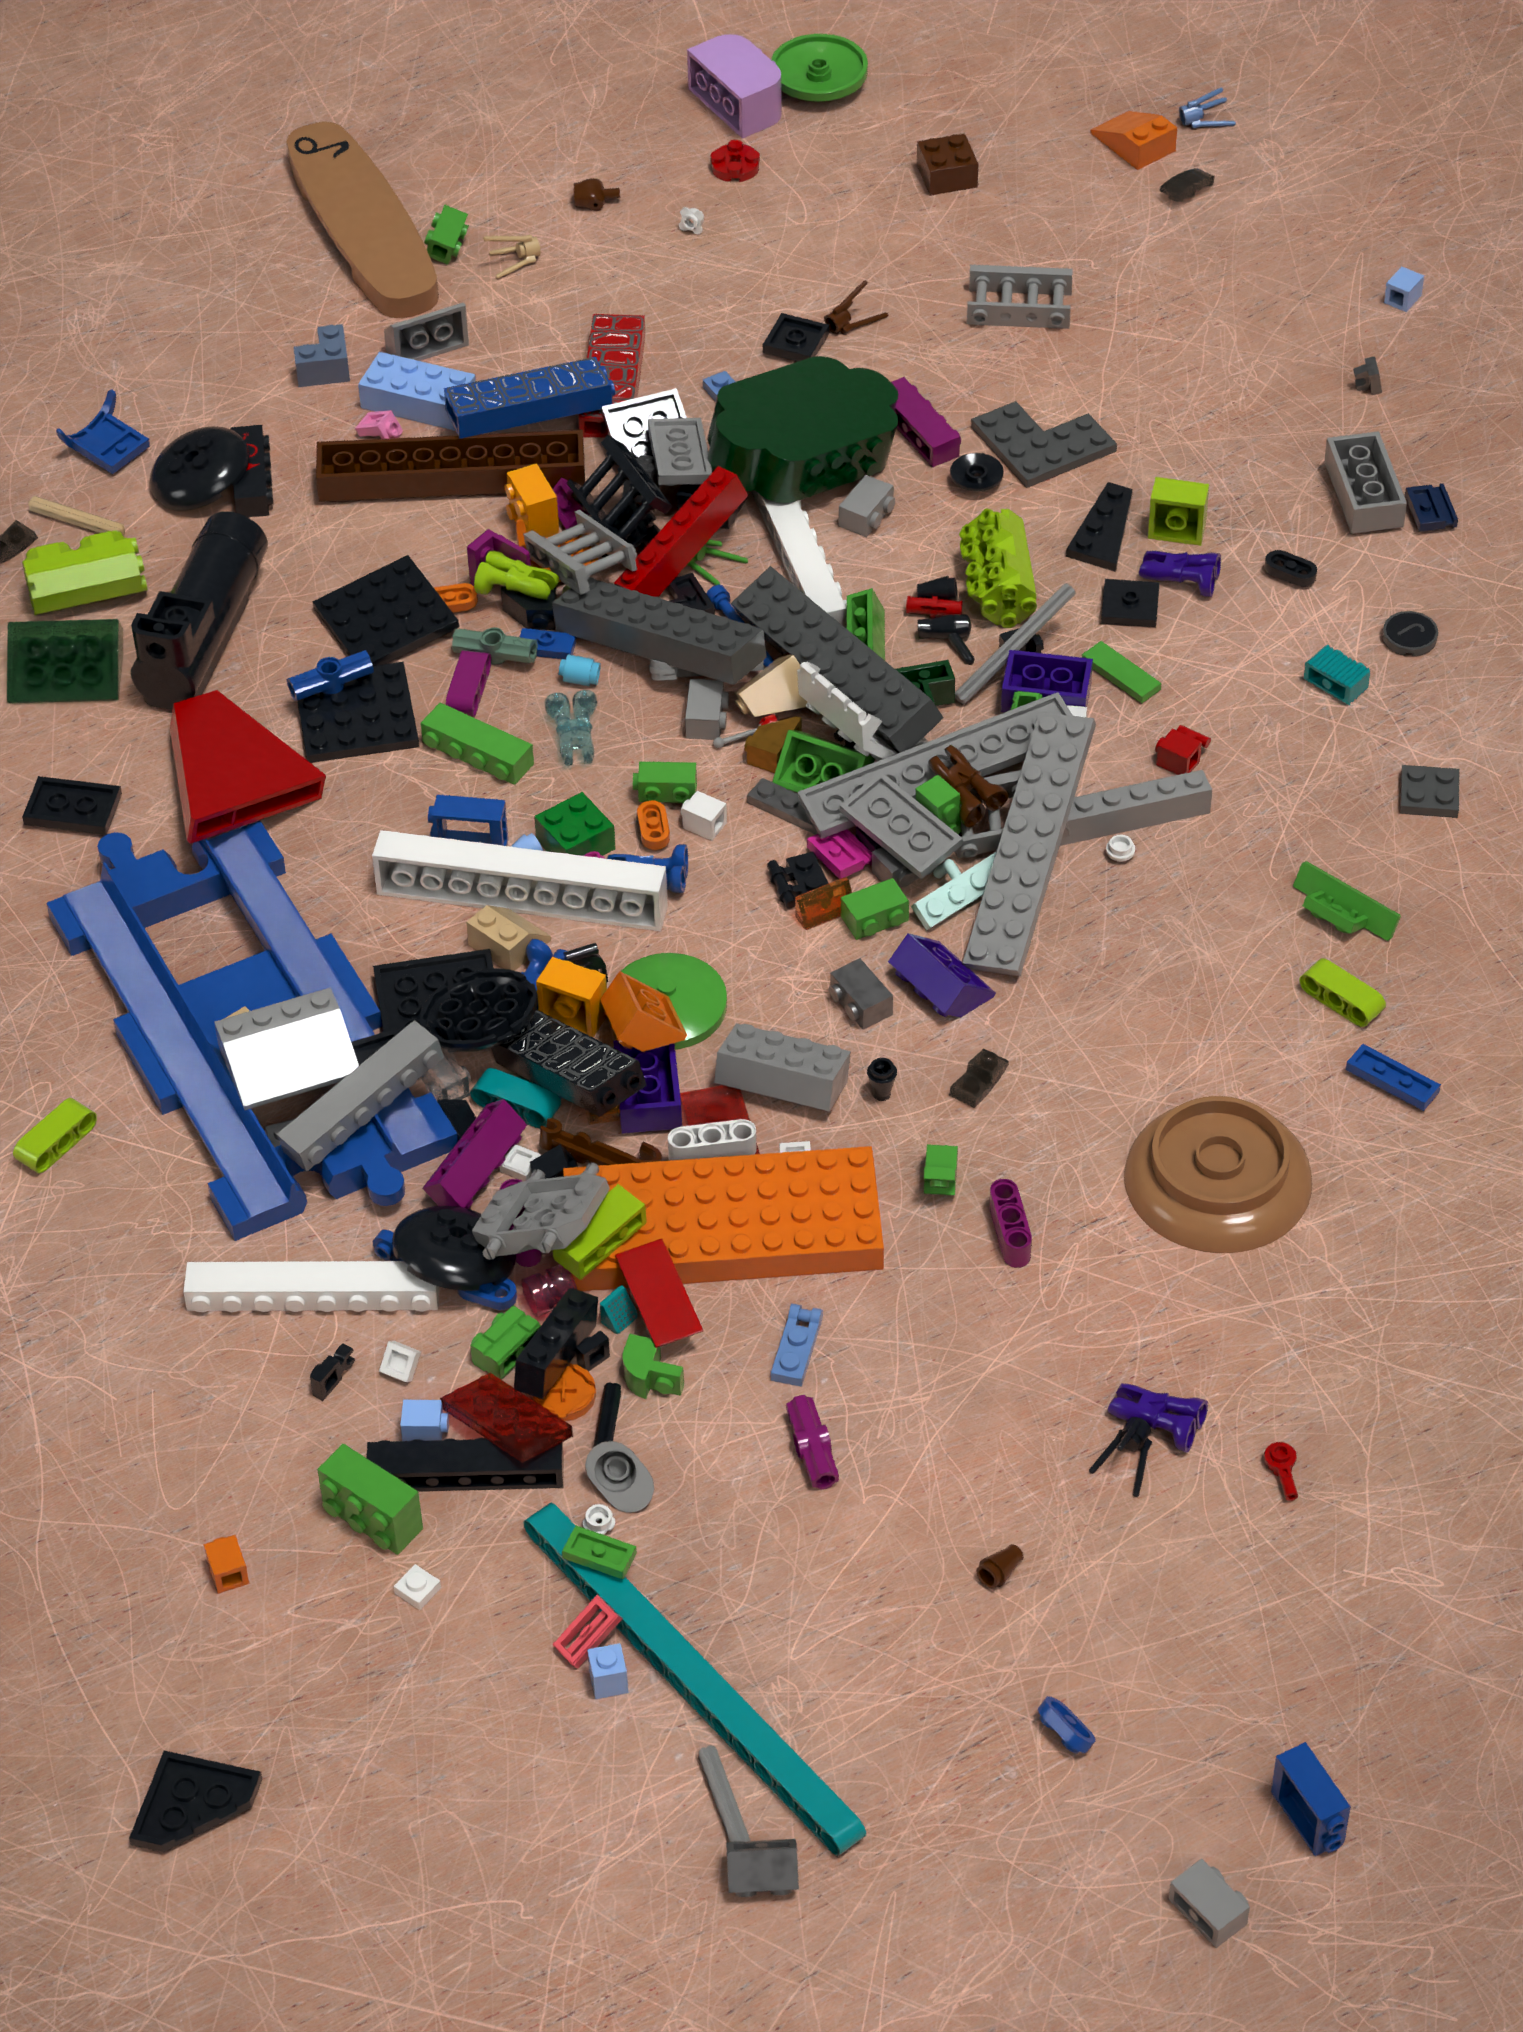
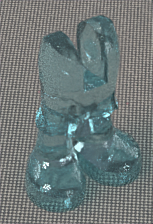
[544,690,597,766]

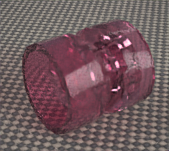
[521,1264,577,1317]

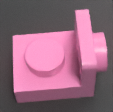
[355,410,403,439]

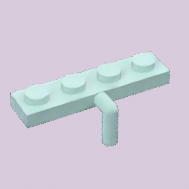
[911,852,996,931]

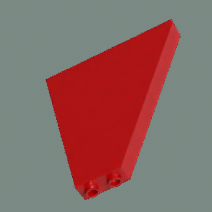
[170,690,326,844]

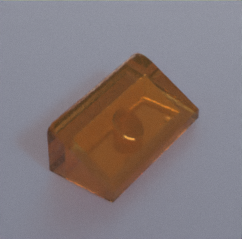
[795,877,852,930]

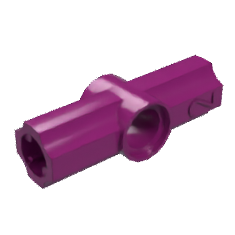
[786,1394,839,1490]

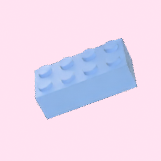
[358,352,476,431]

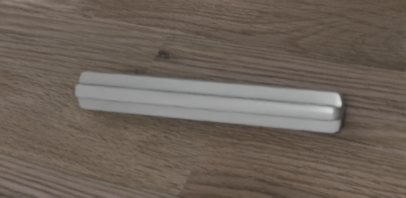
[699,1745,751,1842]

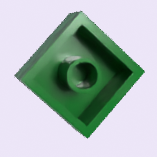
[534,792,616,856]

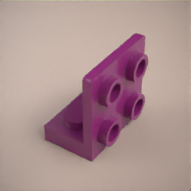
[467,529,531,586]

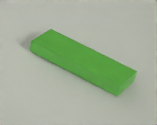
[1082,641,1162,704]

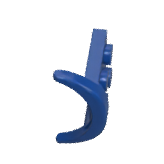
[56,389,150,474]

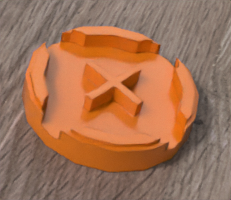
[533,1364,596,1421]

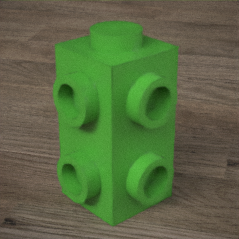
[424,205,469,265]
[633,761,697,803]

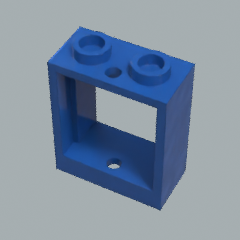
[428,794,509,846]
[1271,1742,1351,1856]

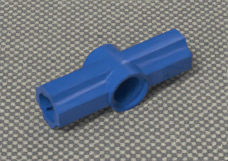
[287,650,374,701]

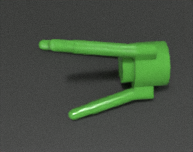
[687,540,748,585]

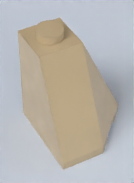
[735,654,807,717]

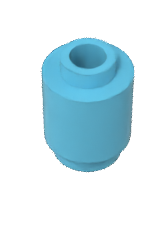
[559,654,601,686]

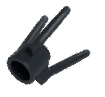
[1089,1417,1152,1497]

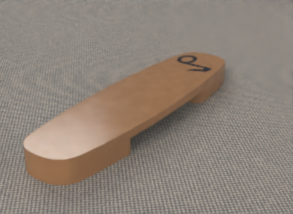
[286,122,439,319]

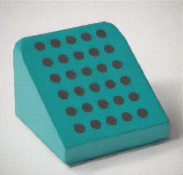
[600,1285,638,1334]

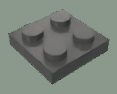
[1400,765,1460,818]

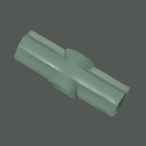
[452,627,538,664]

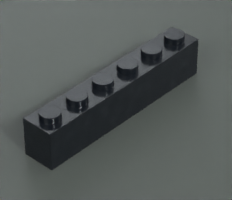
[366,1436,564,1492]

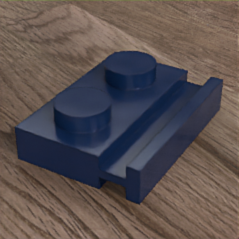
[1405,483,1458,532]

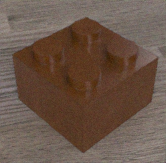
[917,133,978,196]

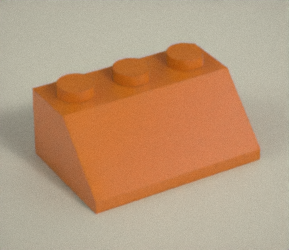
[600,971,687,1052]

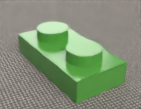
[562,1525,637,1579]

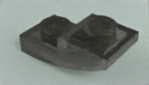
[1160,168,1215,202]
[0,520,38,564]
[949,1049,1009,1108]

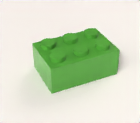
[317,1443,423,1555]

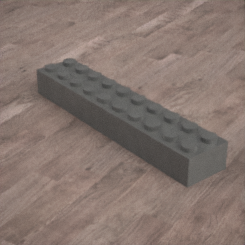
[731,566,944,753]

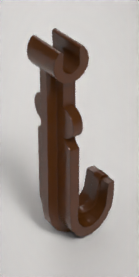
[539,1118,662,1166]

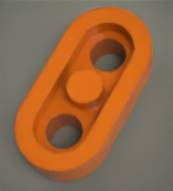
[434,583,478,612]
[637,800,670,850]

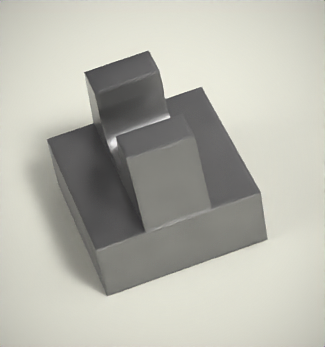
[1353,356,1382,395]

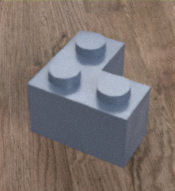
[293,324,350,387]

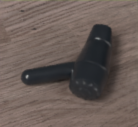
[918,614,975,665]

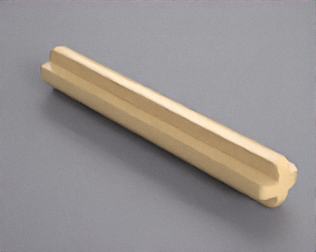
[28,496,125,535]

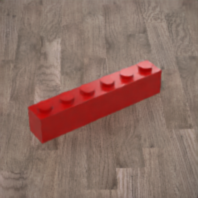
[614,466,749,597]

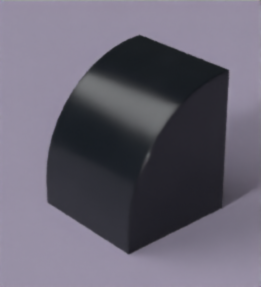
[530,1144,578,1179]

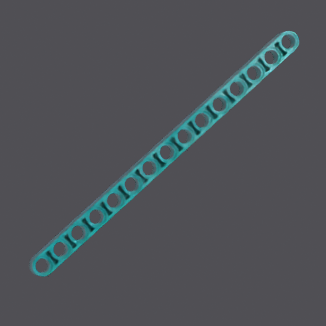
[523,1503,867,1856]

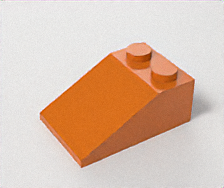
[1091,111,1177,170]

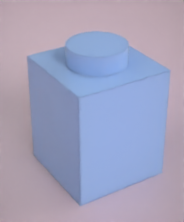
[1384,267,1424,312]
[400,1399,449,1441]
[587,1643,628,1699]

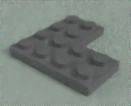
[971,401,1117,488]

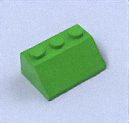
[772,729,875,792]

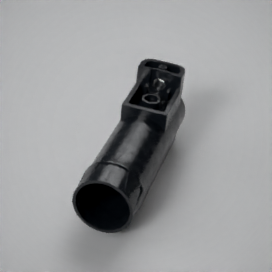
[131,511,268,710]

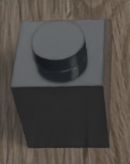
[501,586,557,630]

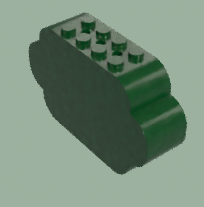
[707,356,898,503]

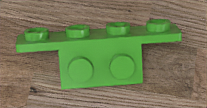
[1293,861,1401,941]

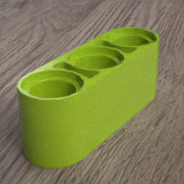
[1299,958,1386,1027]
[13,1098,97,1174]

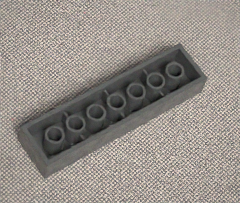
[552,577,767,685]

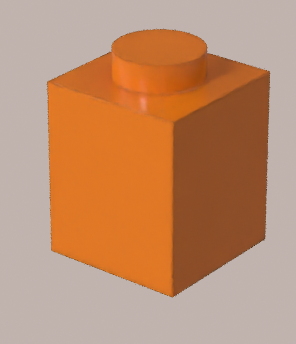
[204,1535,250,1594]

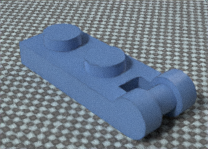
[771,1304,823,1387]

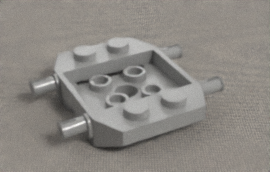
[472,1163,610,1260]

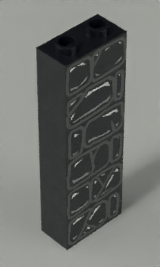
[491,1009,647,1117]

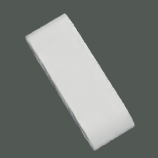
[668,1119,757,1161]

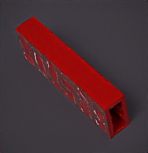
[579,314,646,438]

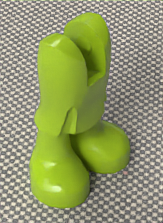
[474,550,559,599]

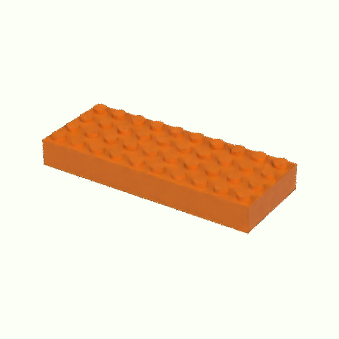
[563,1146,884,1291]

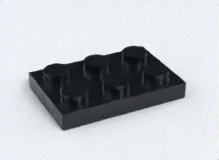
[22,776,122,835]

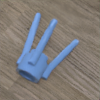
[1179,88,1236,129]

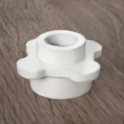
[679,207,704,234]

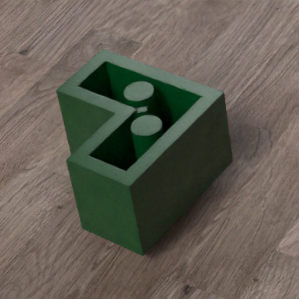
[896,660,955,706]

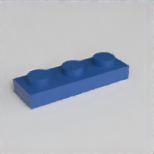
[1346,1044,1441,1111]

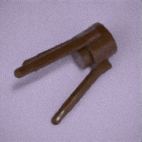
[824,280,889,334]

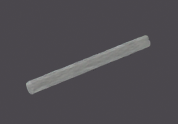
[955,583,1076,704]

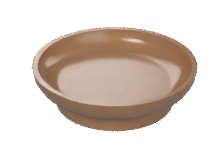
[1124,1096,1312,1253]

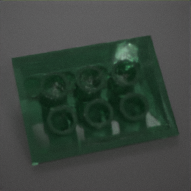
[7,619,123,703]

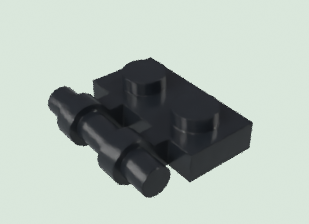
[767,851,833,909]

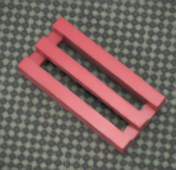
[552,1595,623,1669]

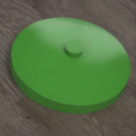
[771,34,868,102]
[621,953,727,1050]

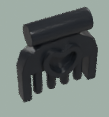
[563,943,608,982]

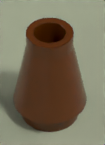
[976,1544,1024,1589]

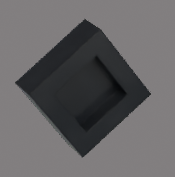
[576,1330,610,1372]

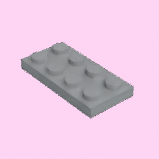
[648,418,712,486]
[839,772,963,879]

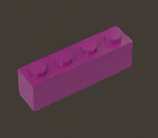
[891,377,961,468]
[422,1099,527,1209]

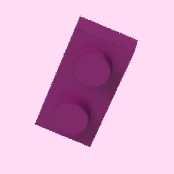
[553,478,590,530]

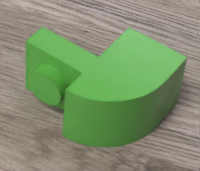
[924,1144,958,1195]
[623,1334,684,1399]

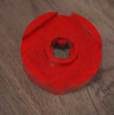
[710,139,760,182]

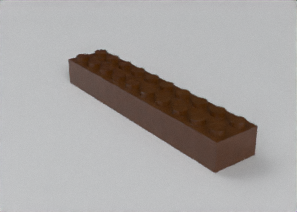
[316,430,585,502]

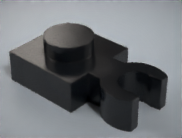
[310,1343,355,1401]

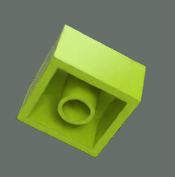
[1148,477,1209,546]

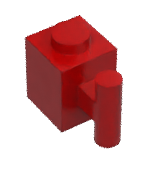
[1155,725,1211,775]

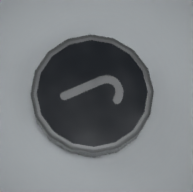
[1383,611,1439,656]

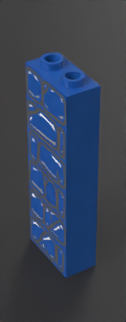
[444,357,615,439]

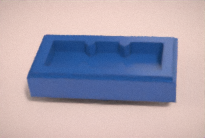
[520,628,577,659]

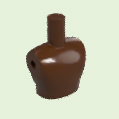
[574,178,620,211]

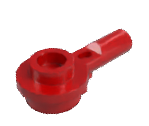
[1264,1442,1298,1501]

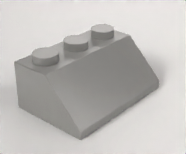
[384,302,469,361]

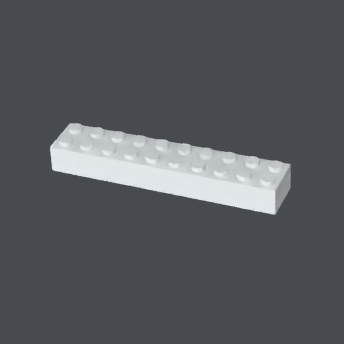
[372,830,668,931]

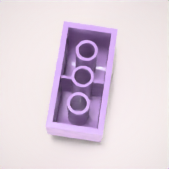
[687,34,782,139]

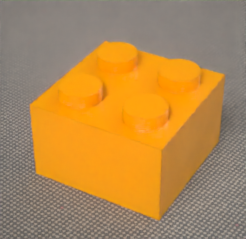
[504,463,560,538]
[536,957,607,1038]

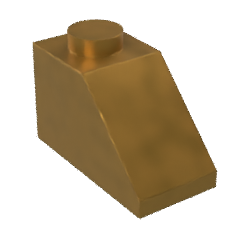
[744,716,802,773]

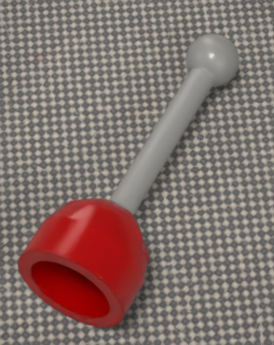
[713,714,778,748]

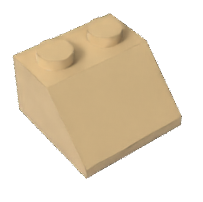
[466,905,551,971]

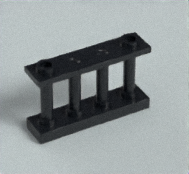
[567,435,673,543]

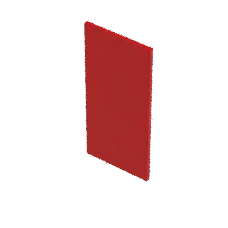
[615,1238,703,1348]

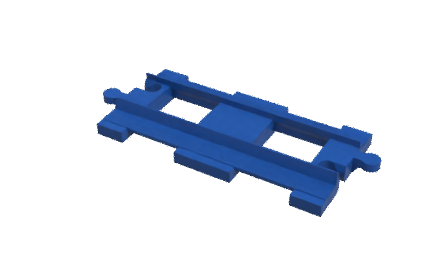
[47,821,458,1241]

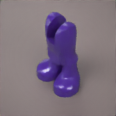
[1138,551,1221,597]
[1107,1383,1208,1453]

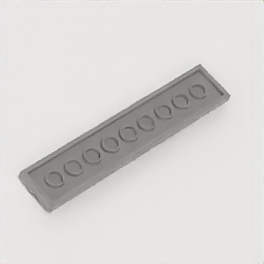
[798,692,1073,839]
[962,712,1096,976]

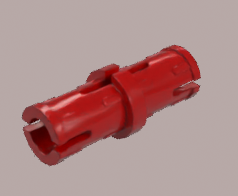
[906,596,963,618]

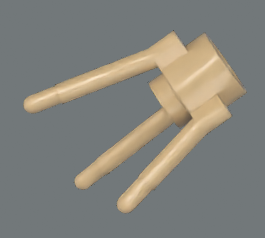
[483,234,541,279]

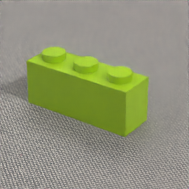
[553,1184,647,1280]

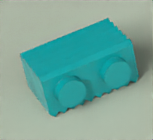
[1303,645,1370,705]

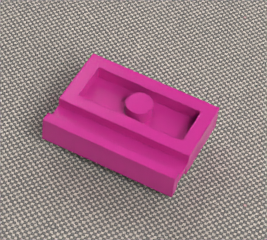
[807,829,872,879]

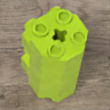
[959,508,1037,628]
[22,530,148,615]

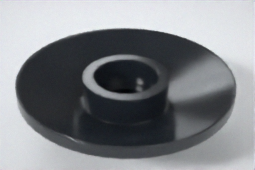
[950,453,1004,491]

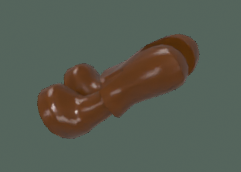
[928,745,1009,828]

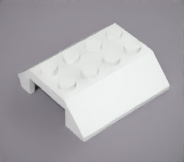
[797,661,929,761]

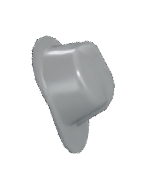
[585,1441,654,1513]

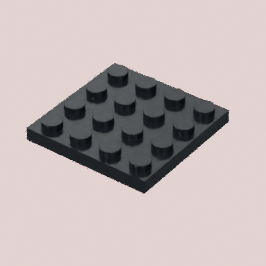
[312,555,460,666]
[297,662,419,763]
[373,949,494,1054]

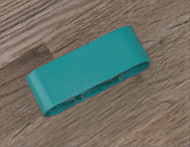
[470,1068,562,1129]

